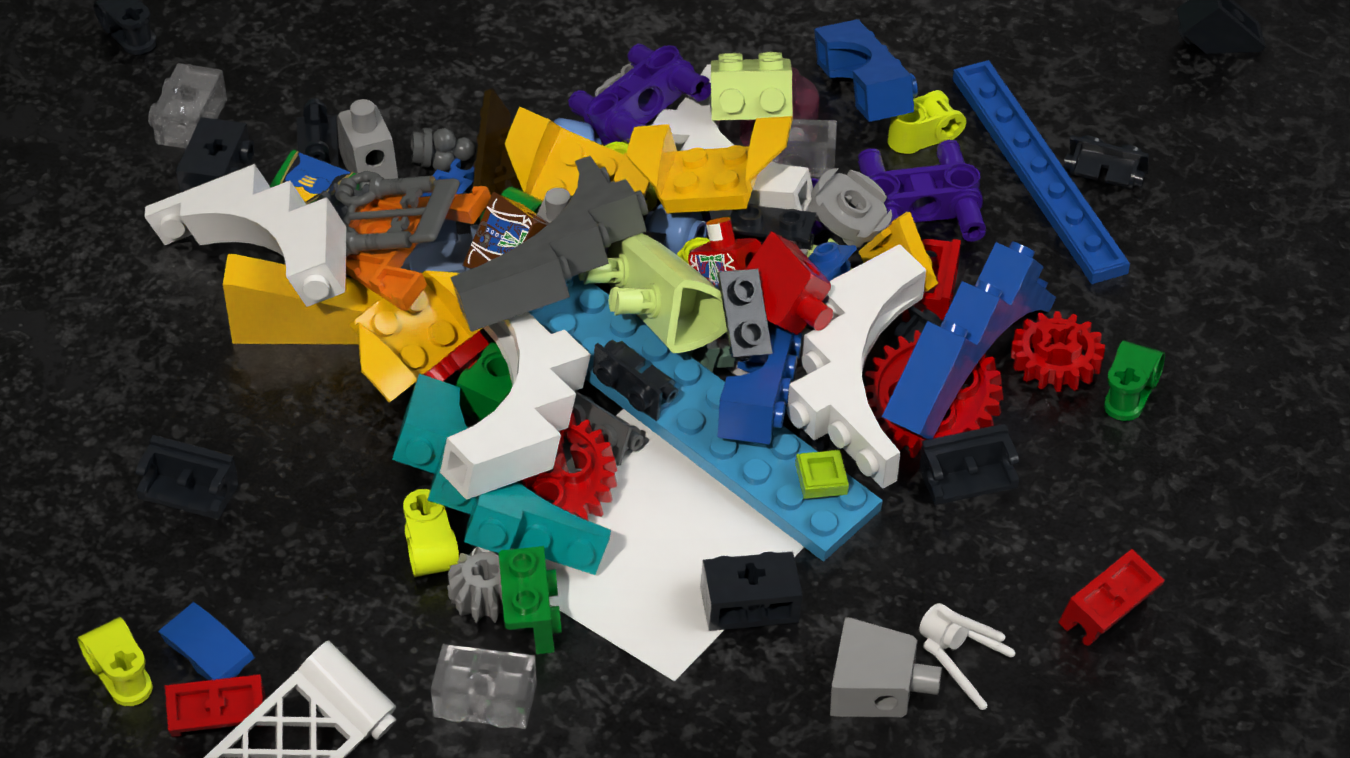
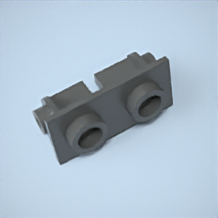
[572,391,644,466]

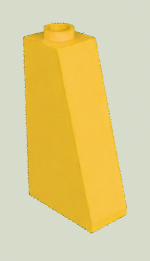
[223,254,382,345]

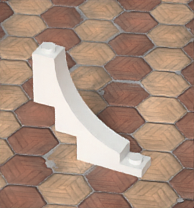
[144,164,346,307]

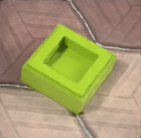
[795,450,849,499]

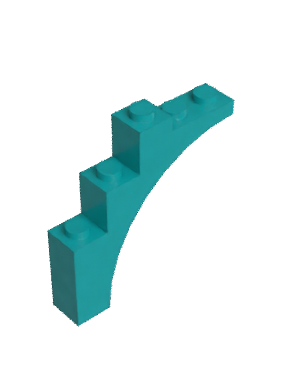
[392,374,611,575]

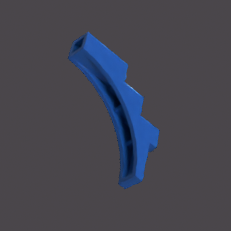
[882,241,1056,439]

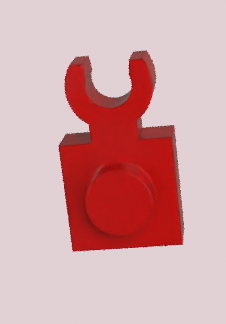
[423,331,489,381]

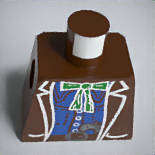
[462,192,549,269]

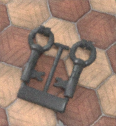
[335,171,460,257]

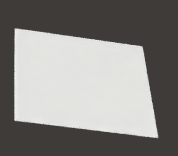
[469,409,804,681]

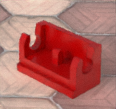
[902,239,961,322]
[1058,549,1165,645]
[165,674,266,737]

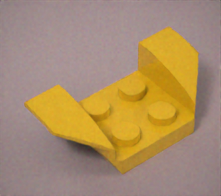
[505,107,650,200]
[626,116,793,213]
[349,271,482,403]

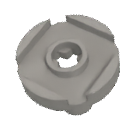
[808,168,892,248]

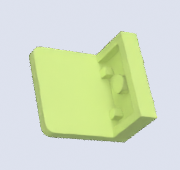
[711,52,793,120]

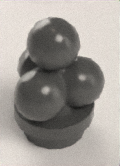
[411,128,476,172]

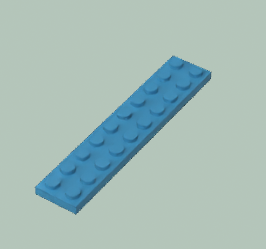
[529,275,883,562]

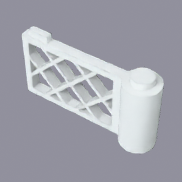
[204,641,396,758]

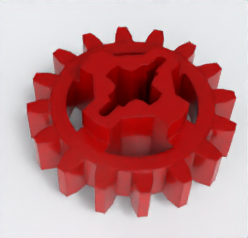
[1011,311,1105,392]

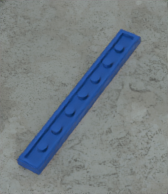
[953,60,1130,284]

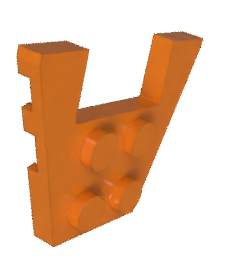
[346,186,491,311]

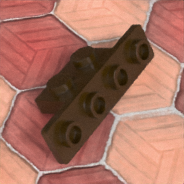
[470,88,522,209]

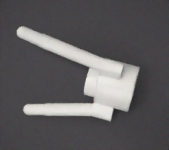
[919,603,1015,710]

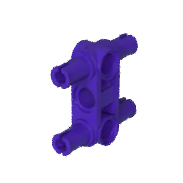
[568,44,711,145]
[858,140,986,241]

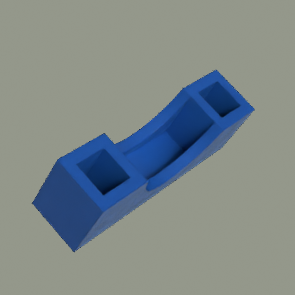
[814,19,918,122]
[717,321,803,444]

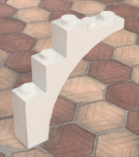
[652,64,813,219]
[787,244,926,489]
[440,312,591,500]

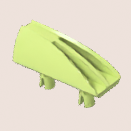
[578,233,727,353]

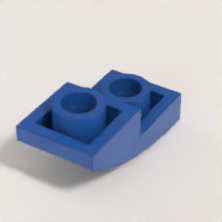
[158,602,255,680]

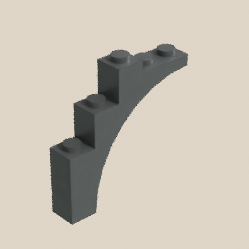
[450,156,649,332]

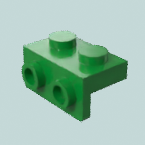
[499,546,562,654]

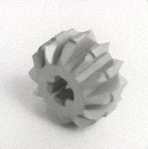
[447,547,504,623]

